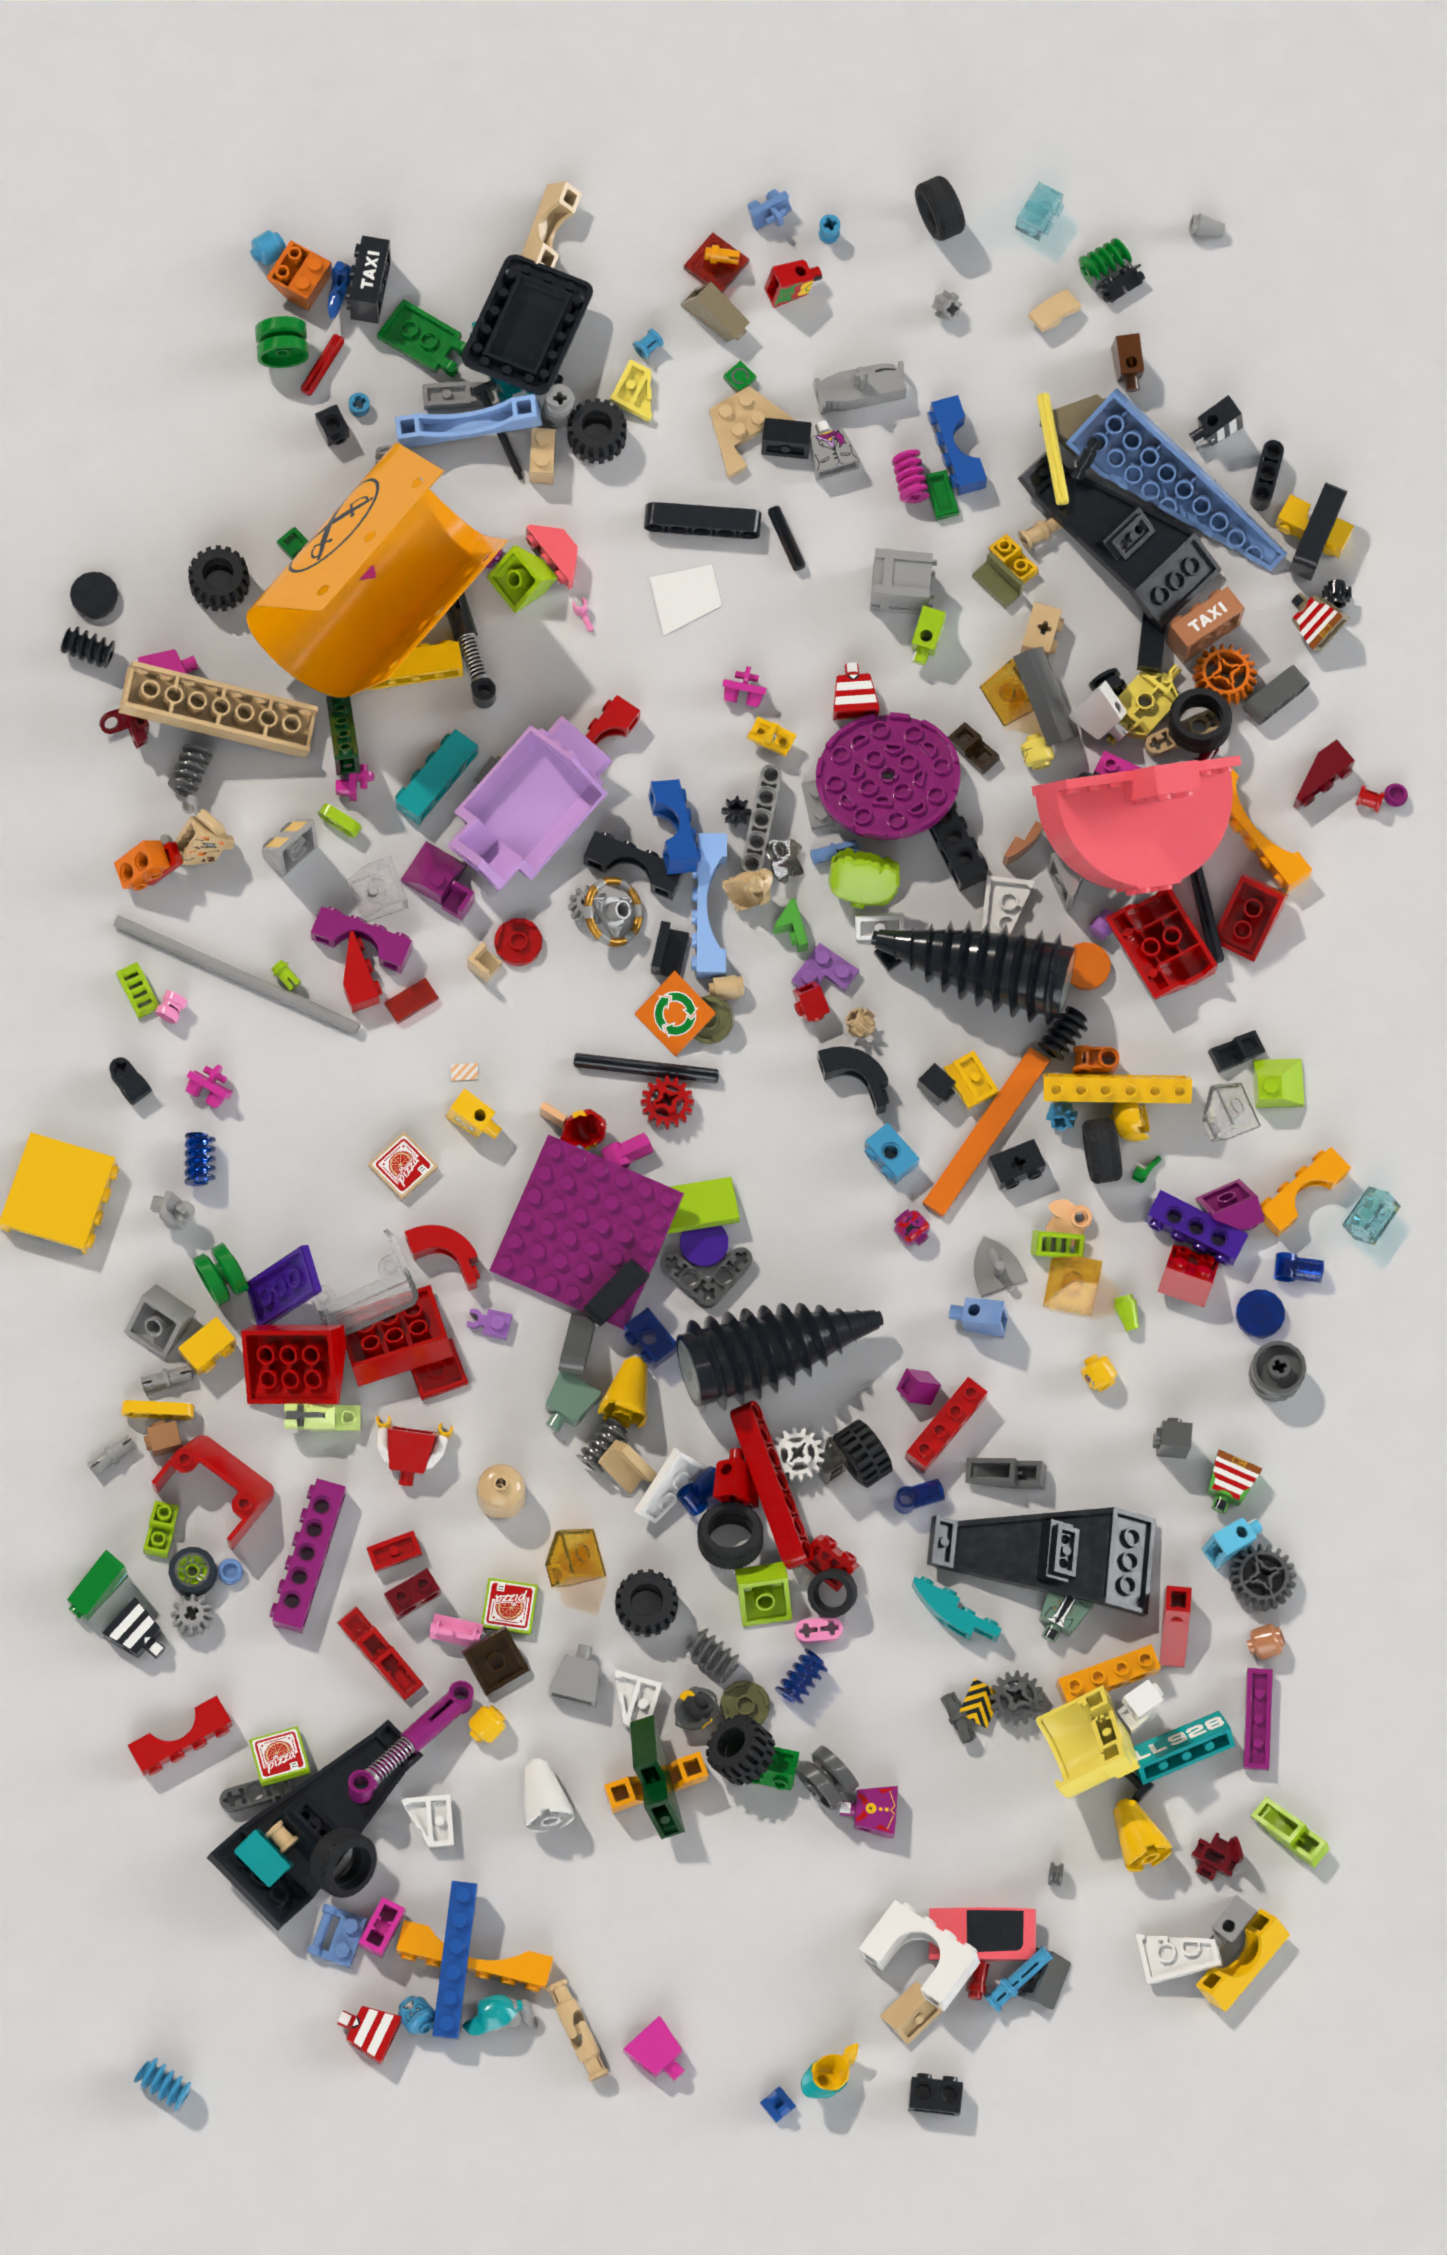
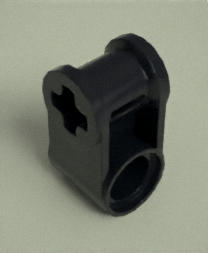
[109,1057,152,1106]

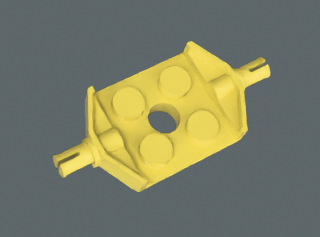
[1106,664,1182,746]

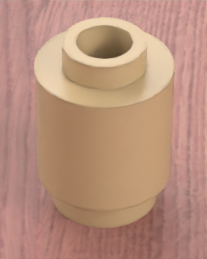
[708,975,744,1001]

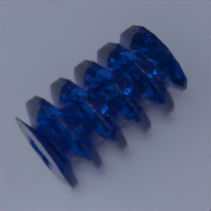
[184,1132,216,1186]
[775,1648,828,1704]

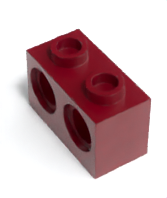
[384,1568,441,1621]

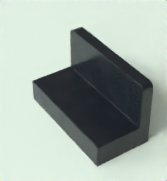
[761,418,812,459]
[651,921,689,977]

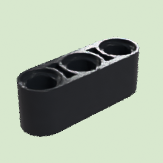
[1250,440,1284,511]
[582,1258,650,1327]

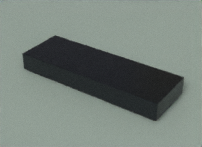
[1136,611,1166,673]

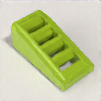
[116,962,159,1019]
[1031,1230,1085,1259]

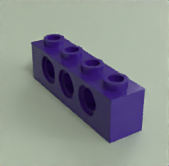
[1145,1190,1249,1266]

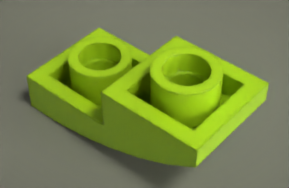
[143,1501,180,1558]

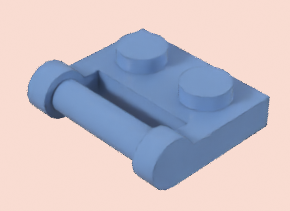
[307,1904,367,1968]

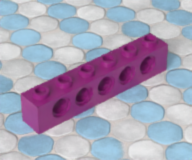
[269,1478,347,1634]

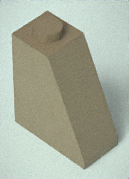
[680,282,750,342]
[1039,394,1106,456]

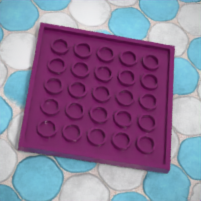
[489,1134,685,1330]

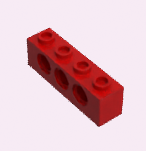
[905,1376,988,1473]

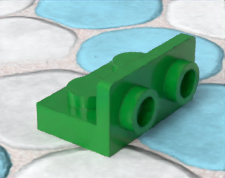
[752,1747,800,1791]

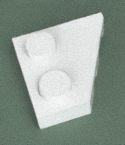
[615,1670,662,1728]
[401,1794,454,1848]

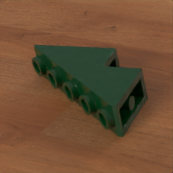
[326,696,361,775]
[630,1715,685,1839]

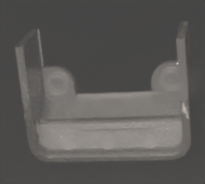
[310,1229,418,1336]

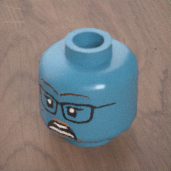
[398,1995,435,2034]

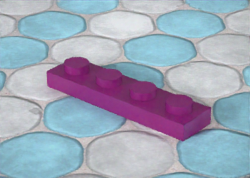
[1243,1668,1273,1771]

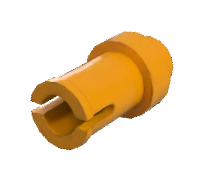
[704,245,740,265]

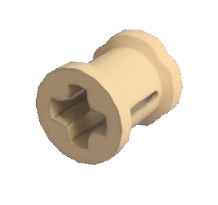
[265,1820,299,1854]

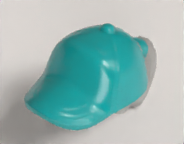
[463,1994,537,2036]

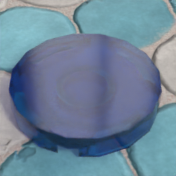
[1235,1289,1285,1339]

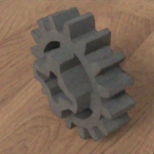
[989,1670,1044,1727]

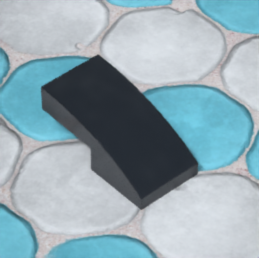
[1208,1030,1266,1073]

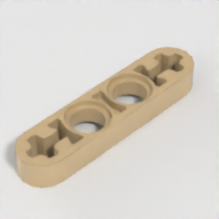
[1144,710,1220,758]

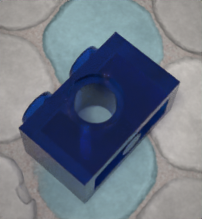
[624,1307,677,1369]

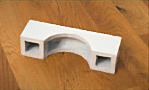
[1116,1679,1163,1735]

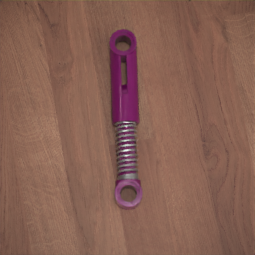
[348,1680,474,1804]

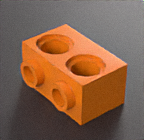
[114,840,170,891]

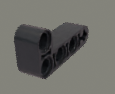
[1289,482,1348,581]

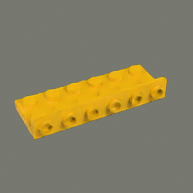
[1042,1073,1192,1104]

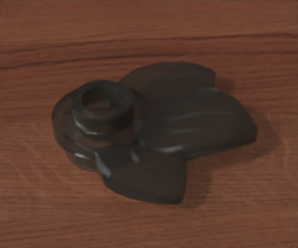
[765,839,804,884]

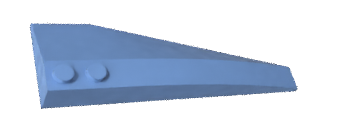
[1066,388,1287,571]

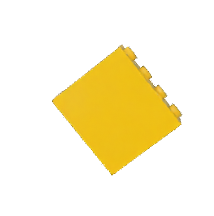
[0,1132,119,1255]

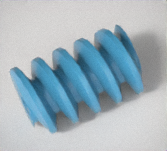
[133,2058,191,2112]

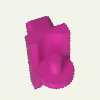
[722,666,767,707]
[336,764,374,801]
[185,1064,233,1108]

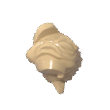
[722,868,773,912]

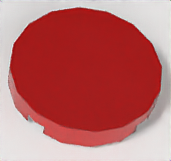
[494,918,542,966]

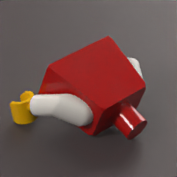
[376,1415,453,1486]

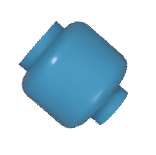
[250,230,286,266]

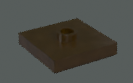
[461,1626,530,1696]

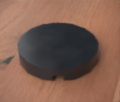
[70,572,118,619]

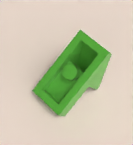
[773,898,808,953]

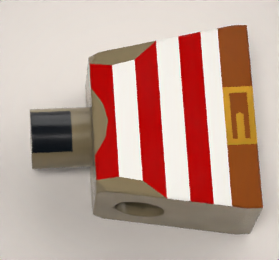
[1291,593,1351,651]

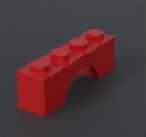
[586,695,640,745]
[127,1695,233,1776]

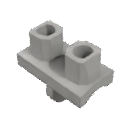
[150,1191,195,1229]

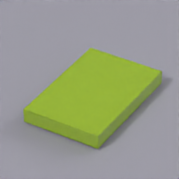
[668,1177,740,1234]

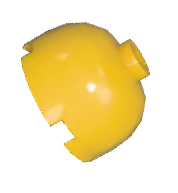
[1108,1102,1150,1142]

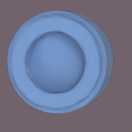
[218,1558,243,1585]

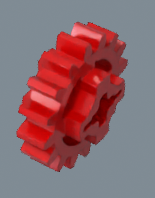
[641,1076,694,1130]

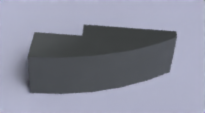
[965,1458,1047,1490]

